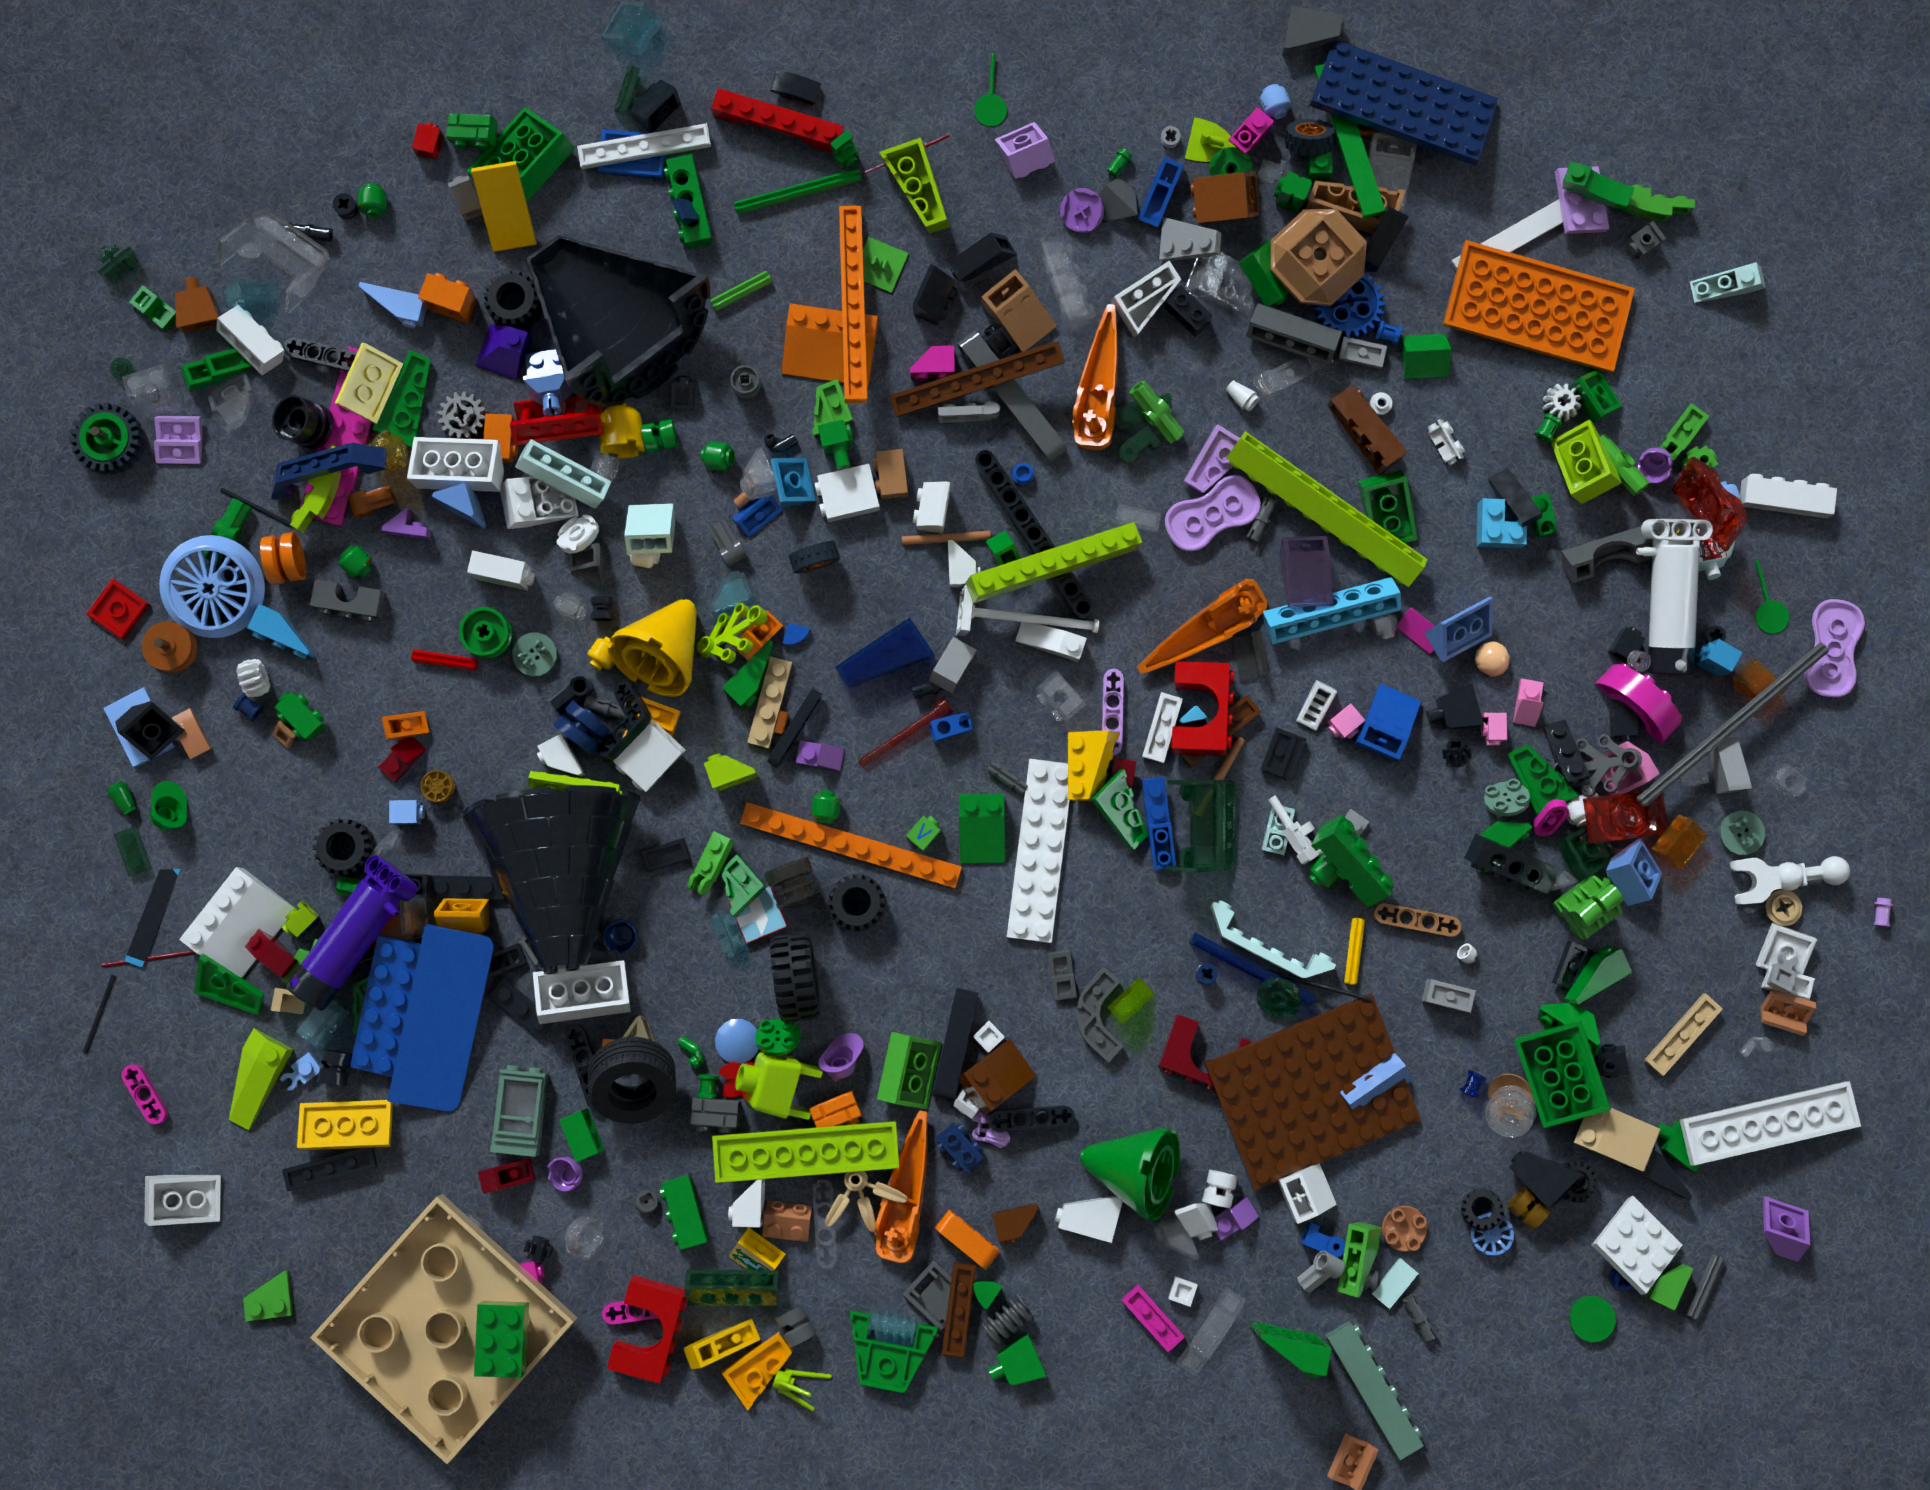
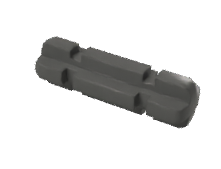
[987,762,1028,795]

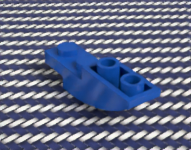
[1141,776,1176,870]

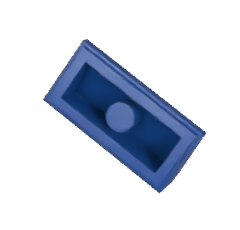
[732,491,783,538]

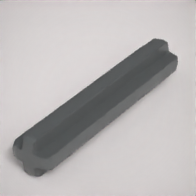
[1686,1254,1725,1320]

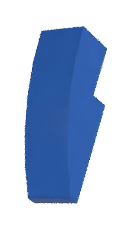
[1138,157,1185,227]

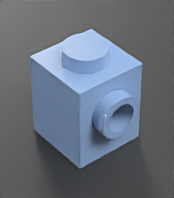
[389,800,425,825]

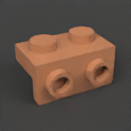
[1761,989,1816,1036]
[762,1201,812,1242]
[1327,1433,1378,1490]

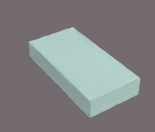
[1371,1258,1419,1309]

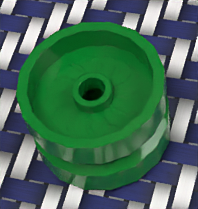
[459,607,514,660]

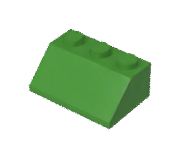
[877,1032,942,1109]

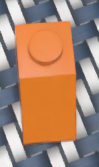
[732,610,783,661]

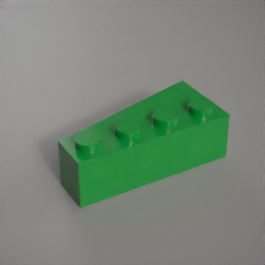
[1311,814,1394,907]

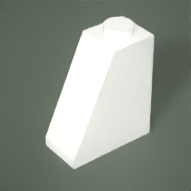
[1055,1195,1122,1243]

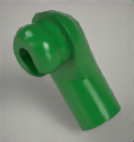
[678,1036,704,1069]

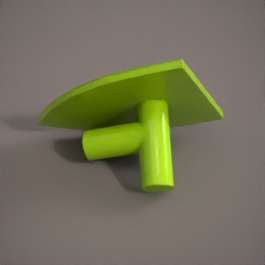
[1185,117,1235,162]

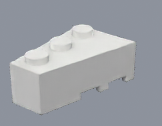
[1110,261,1181,337]

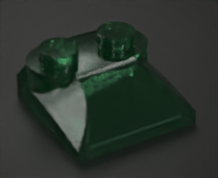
[1558,820,1616,880]

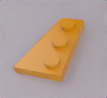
[722,1332,792,1411]

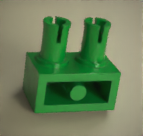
[817,419,854,471]

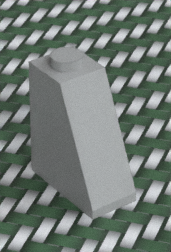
[1710,736,1752,794]

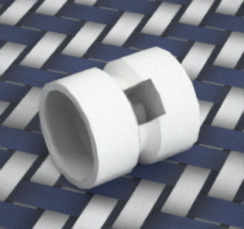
[1202,1169,1238,1208]

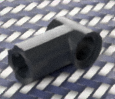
[549,676,594,715]

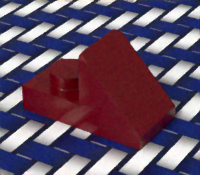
[378,737,427,783]

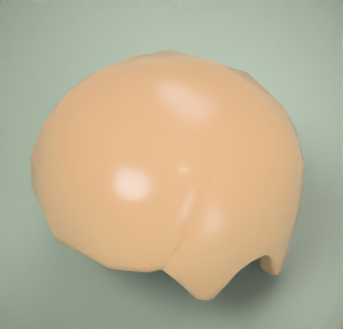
[1474,641,1510,677]

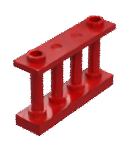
[510,394,605,446]

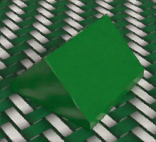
[1401,333,1451,380]
[1570,370,1622,424]

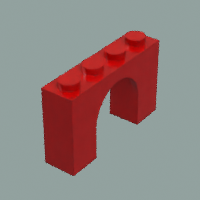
[1171,662,1234,756]
[607,1275,688,1384]

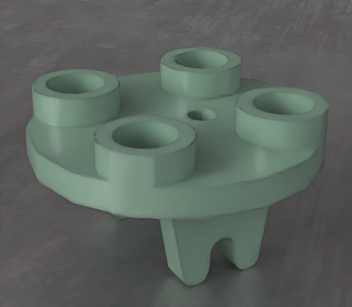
[512,632,558,677]
[1484,779,1530,819]
[1718,811,1765,855]

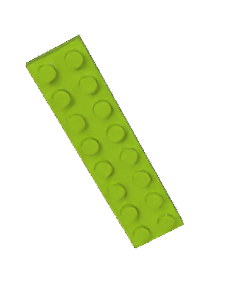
[712,1121,900,1183]

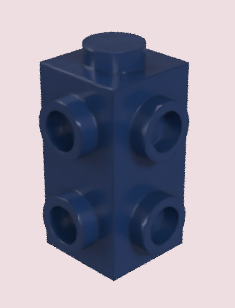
[936,1122,984,1173]

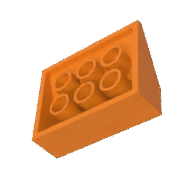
[781,304,878,387]

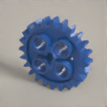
[1313,272,1385,339]

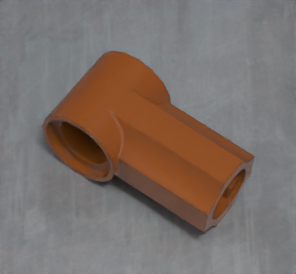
[348,485,396,519]

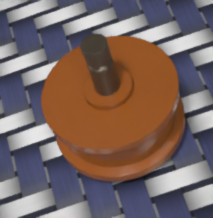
[142,621,198,673]

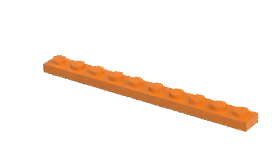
[839,206,867,404]
[740,802,962,888]

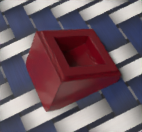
[1111,758,1137,788]

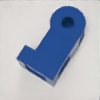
[928,712,974,743]
[1300,1221,1345,1257]

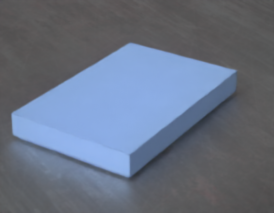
[104,687,176,768]

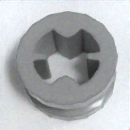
[1160,126,1181,148]

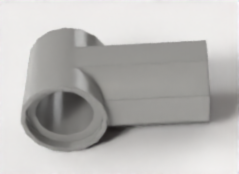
[1297,1251,1345,1293]

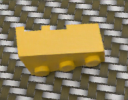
[1068,730,1120,801]

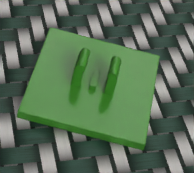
[863,237,909,293]

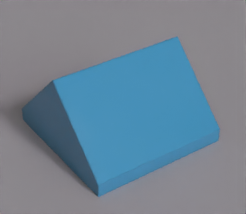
[771,458,816,508]

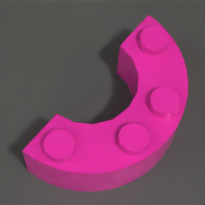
[1595,663,1682,745]

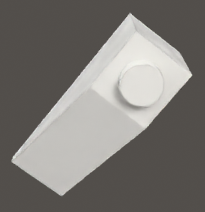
[1015,622,1087,663]

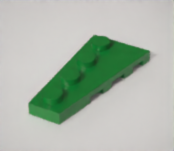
[372,350,431,448]

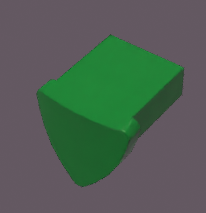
[973,1280,1002,1309]

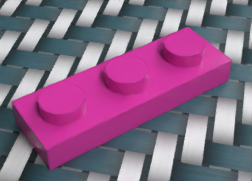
[1121,1284,1185,1352]

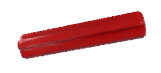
[411,649,478,671]

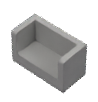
[929,637,976,693]
[1422,979,1476,1013]

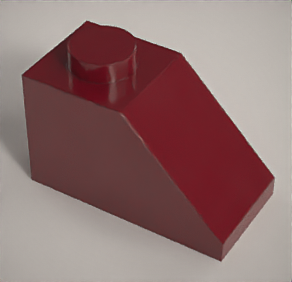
[245,929,298,979]
[478,1158,536,1194]

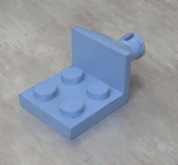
[523,349,574,417]

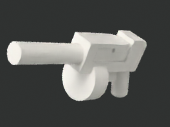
[1268,795,1324,864]

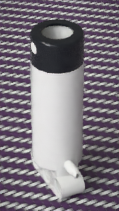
[1636,519,1713,675]

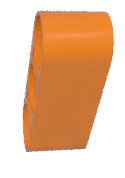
[935,1209,1001,1270]

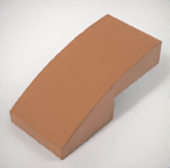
[172,708,212,759]

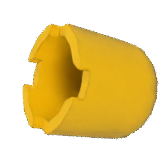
[600,403,645,459]

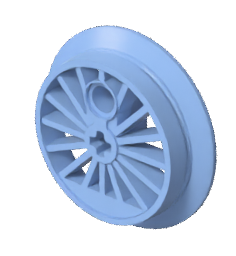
[159,535,265,638]

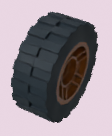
[1285,119,1335,156]
[788,541,840,574]

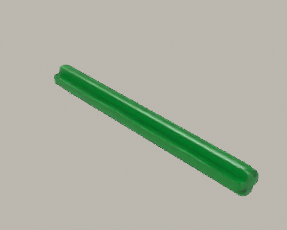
[734,168,862,214]

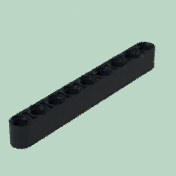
[975,450,1093,620]

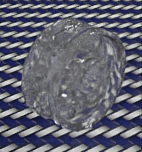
[1485,1085,1537,1138]

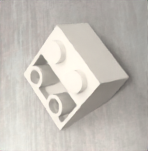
[1277,1163,1337,1224]

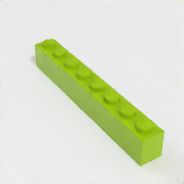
[965,522,1142,604]

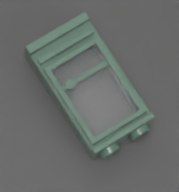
[490,1065,549,1157]

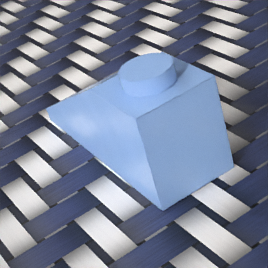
[359,282,427,328]

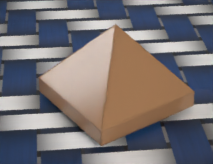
[273,721,296,749]

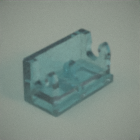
[297,999,351,1049]

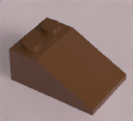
[957,1039,1036,1115]

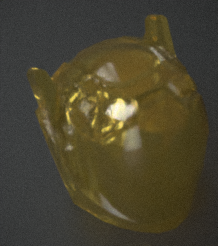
[368,430,408,472]

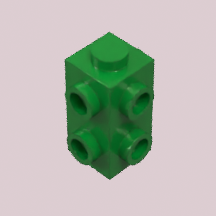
[275,691,327,741]

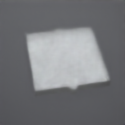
[399,897,428,936]

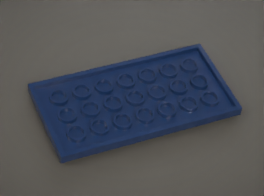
[1310,40,1499,166]

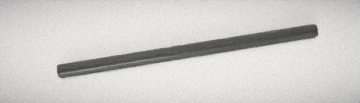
[1636,643,1829,807]

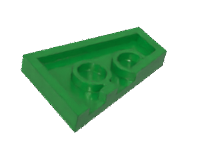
[1508,744,1579,814]

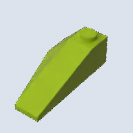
[229,1028,294,1130]

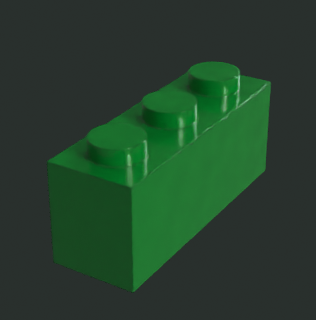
[660,1174,709,1250]

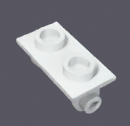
[1428,419,1465,466]

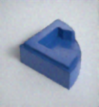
[782,622,811,645]

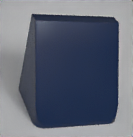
[673,198,698,226]

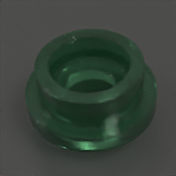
[110,358,133,380]

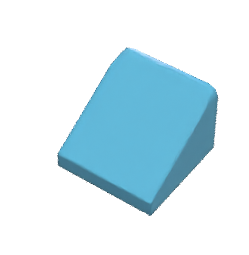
[1179,706,1208,725]

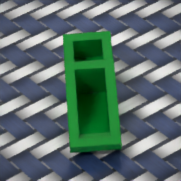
[180,348,253,392]

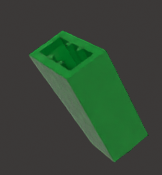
[1238,236,1290,307]

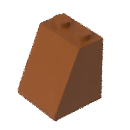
[1191,171,1260,223]

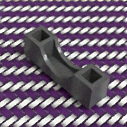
[1561,526,1653,583]

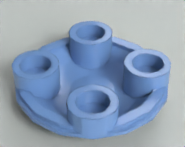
[715,1019,759,1064]

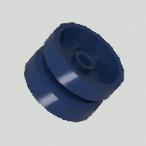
[553,700,611,755]

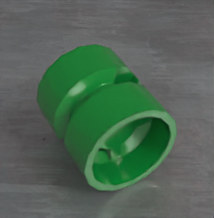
[641,419,678,453]

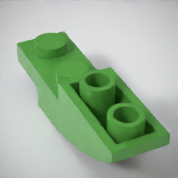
[1621,185,1695,222]

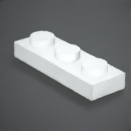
[1142,692,1183,763]

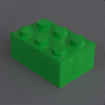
[474,1301,529,1378]

